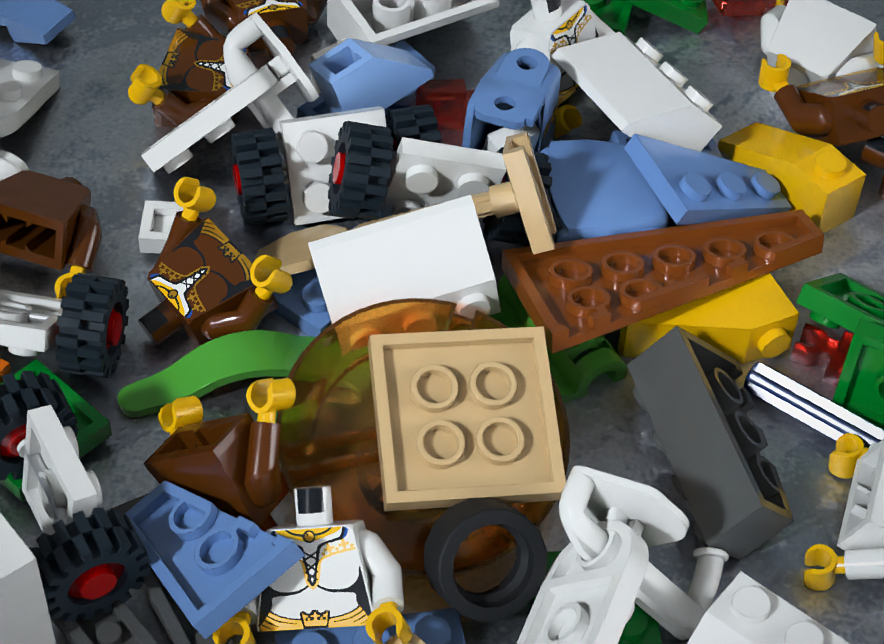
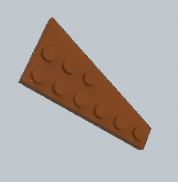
[502,209,824,354]

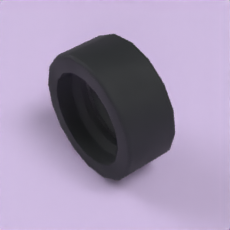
[424,497,548,622]

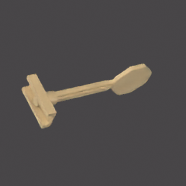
[252,131,557,275]

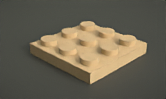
[368,326,566,511]

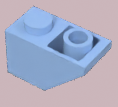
[308,38,434,113]

